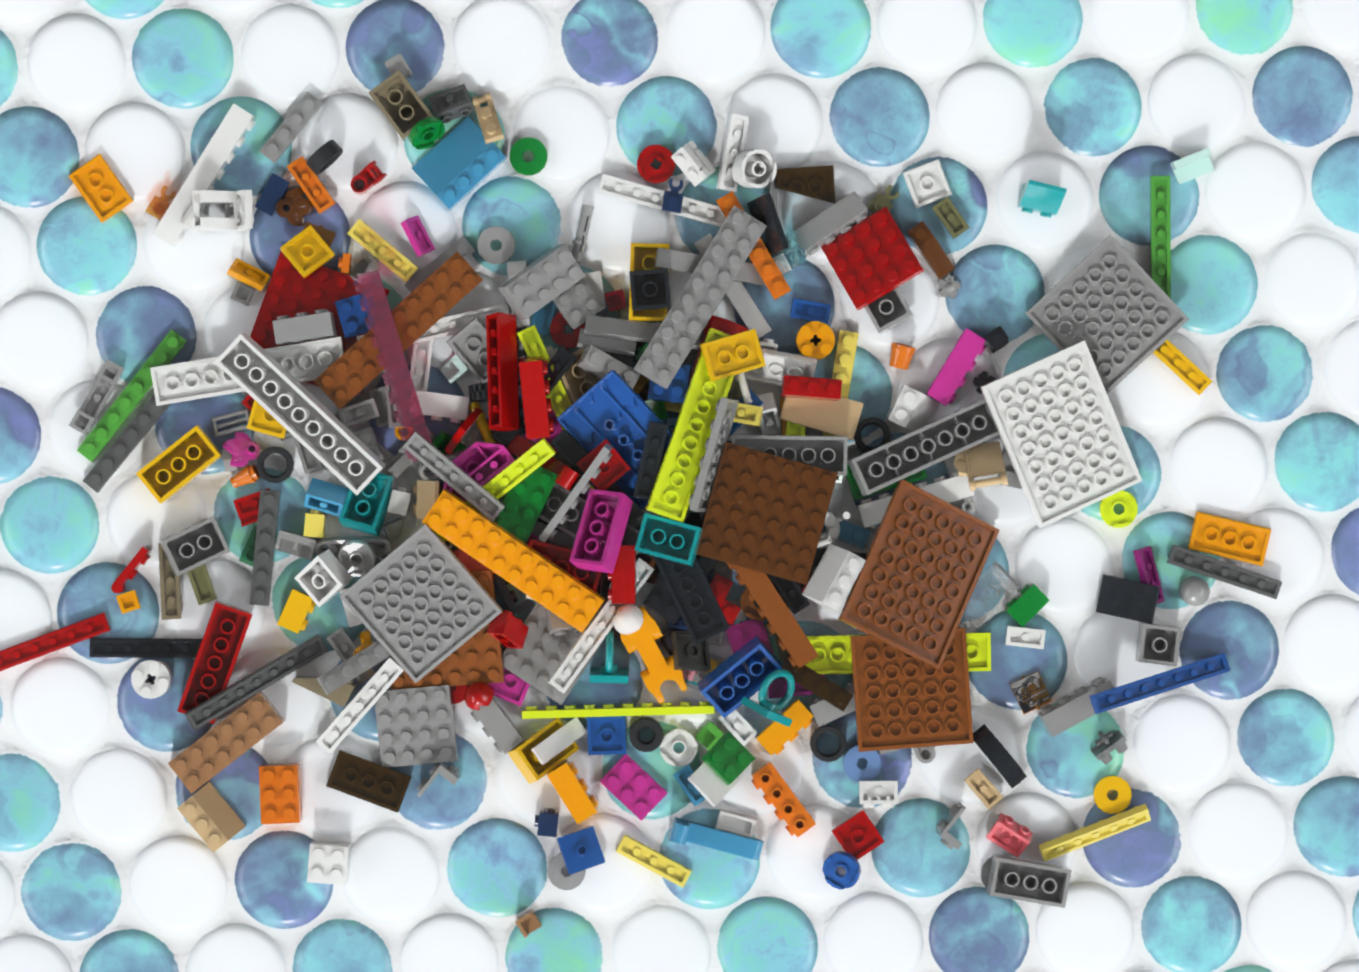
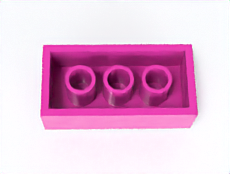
[569,489,633,574]

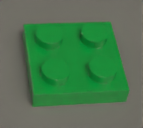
[702,731,756,786]

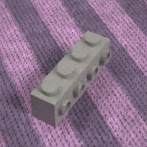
[791,191,869,257]

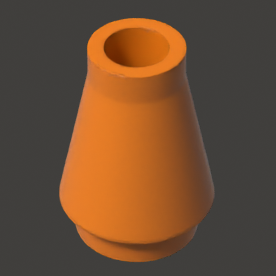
[230,464,260,488]

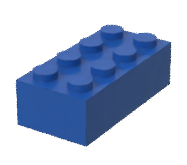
[697,635,783,718]

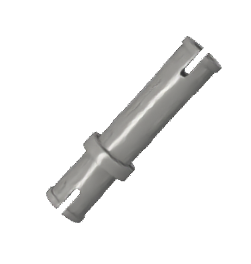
[572,204,594,263]

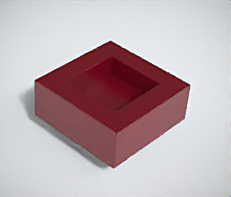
[604,289,627,312]

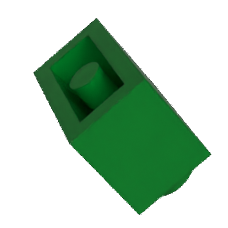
[1005,583,1050,627]

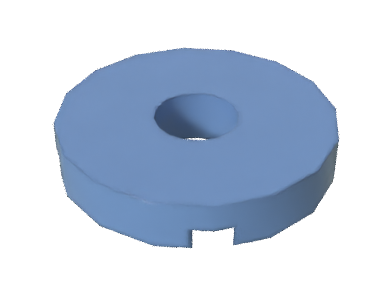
[843,745,881,782]

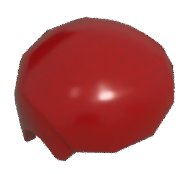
[464,682,494,710]

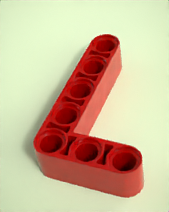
[496,435,582,492]

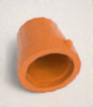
[889,342,916,370]

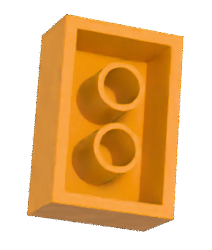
[547,760,599,824]

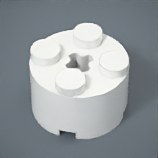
[732,149,777,188]
[131,659,173,699]

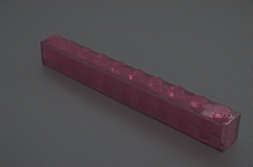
[353,270,432,463]

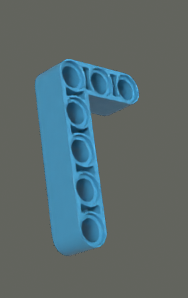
[668,817,764,860]

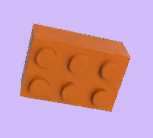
[259,763,302,824]

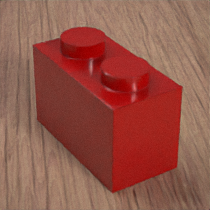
[487,610,529,649]

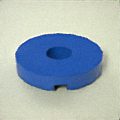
[822,851,861,890]

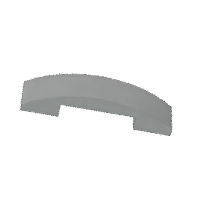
[68,359,124,435]

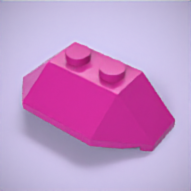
[443,442,515,501]

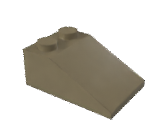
[368,70,433,141]
[292,676,357,707]

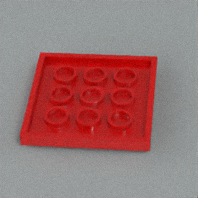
[821,207,924,311]

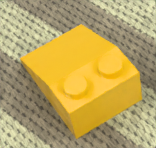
[508,718,580,784]

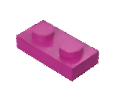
[401,215,435,257]

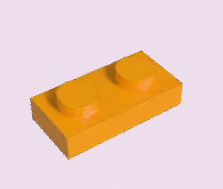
[227,258,271,292]

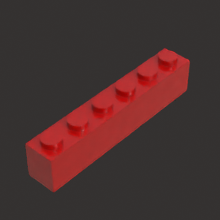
[486,312,519,432]

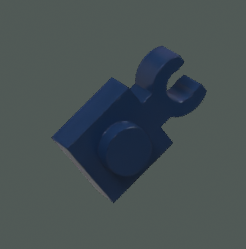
[662,178,684,214]

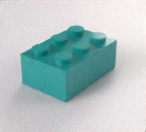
[635,513,703,567]

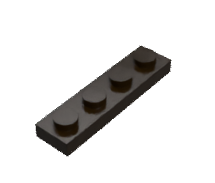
[782,655,854,712]

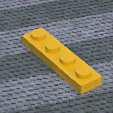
[1153,340,1212,396]

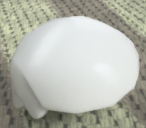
[612,604,643,635]

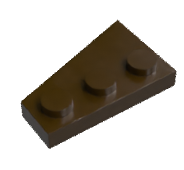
[776,165,836,204]

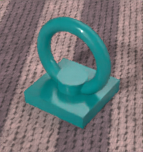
[589,630,629,683]
[741,669,795,727]

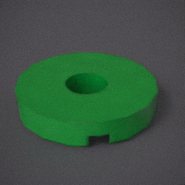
[409,116,445,150]
[510,137,547,176]

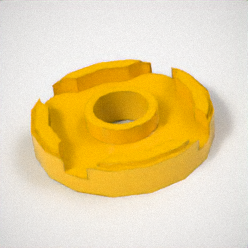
[1093,776,1132,814]

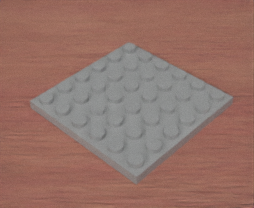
[1025,234,1189,394]
[339,524,503,683]

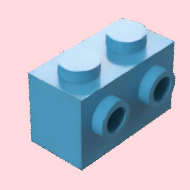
[304,478,349,517]

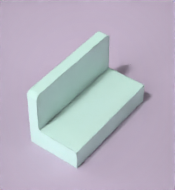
[1170,148,1214,184]

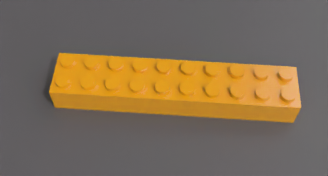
[422,489,605,633]

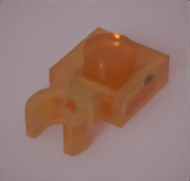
[145,185,177,221]

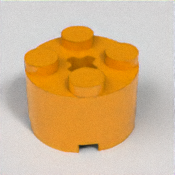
[795,321,835,360]

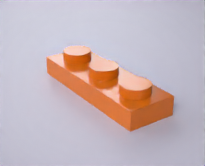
[287,156,336,214]

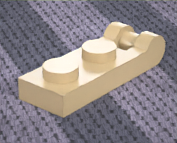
[471,92,504,144]

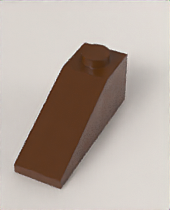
[906,221,955,280]

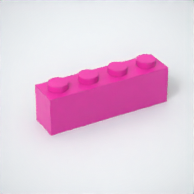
[925,328,986,406]

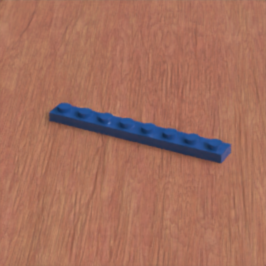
[1089,653,1230,714]

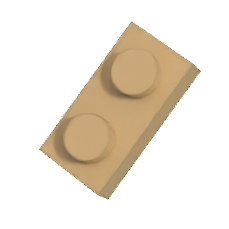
[964,768,1003,810]

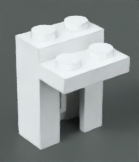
[192,190,254,232]

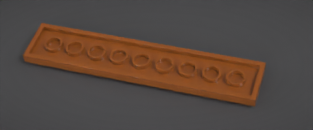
[314,252,483,409]

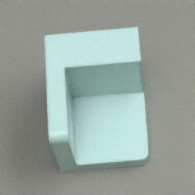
[440,354,469,384]

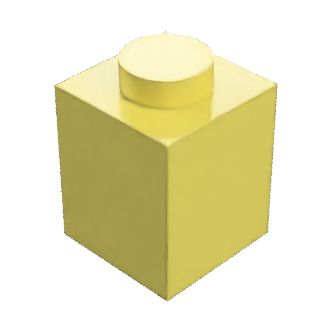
[303,510,326,538]

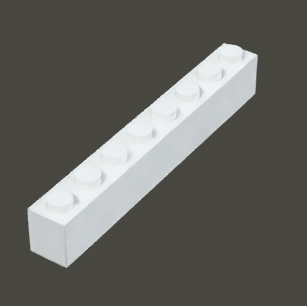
[152,103,256,248]

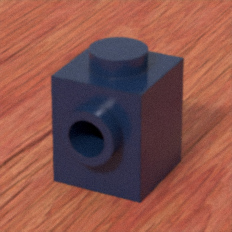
[534,808,559,837]

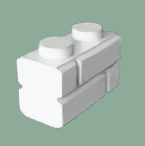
[671,140,716,187]

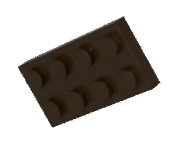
[326,750,412,813]

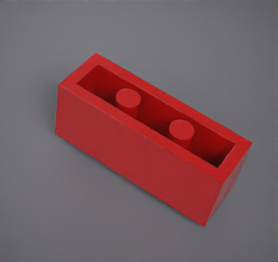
[781,375,842,401]
[608,545,636,604]

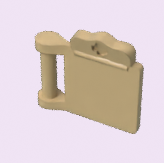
[954,441,1008,491]

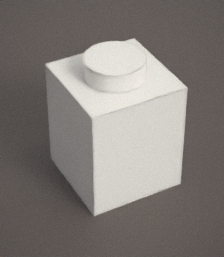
[387,487,412,516]

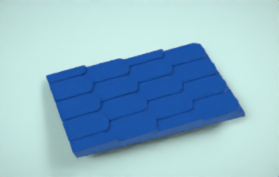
[556,370,673,509]

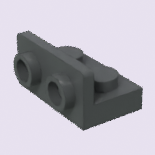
[429,84,475,124]

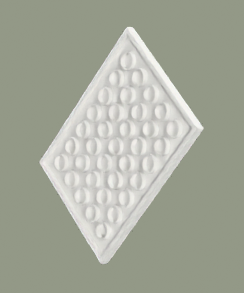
[980,340,1142,528]

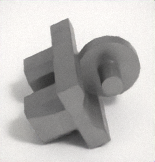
[1090,730,1128,764]

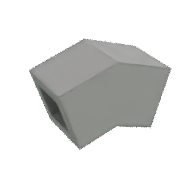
[222,449,238,472]

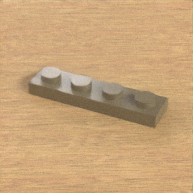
[158,543,181,620]

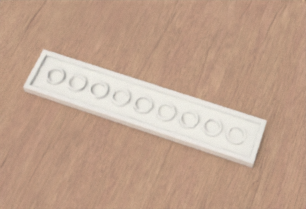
[150,336,344,406]

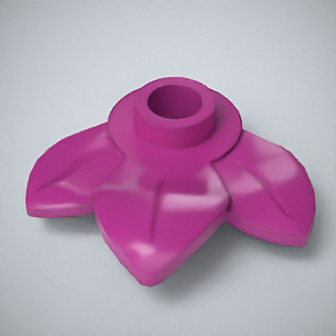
[222,432,261,467]

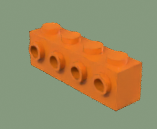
[751,761,816,838]

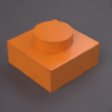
[338,253,352,274]

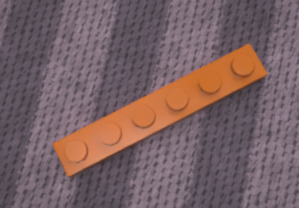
[716,191,791,300]

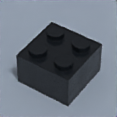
[629,268,671,311]

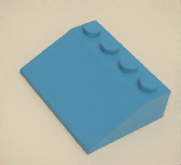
[412,117,507,211]

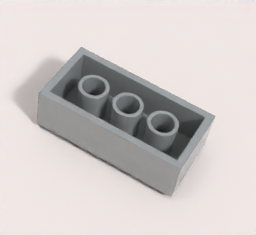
[498,244,586,320]
[1038,677,1114,737]
[986,855,1072,908]

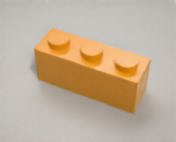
[755,698,814,756]

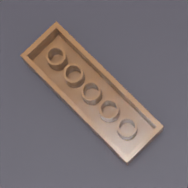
[168,691,285,794]

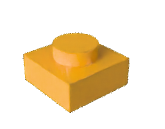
[116,590,141,614]

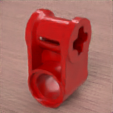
[350,160,387,195]

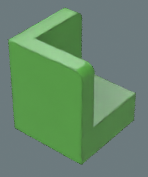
[695,720,724,751]

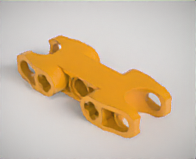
[620,605,688,704]

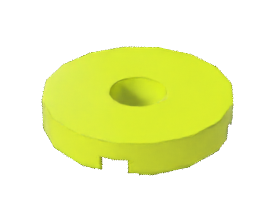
[1099,490,1138,528]

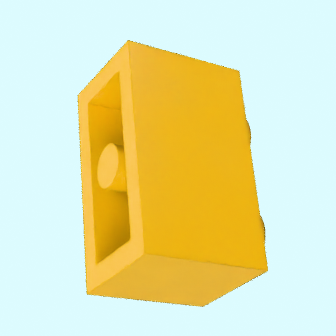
[277,589,316,633]

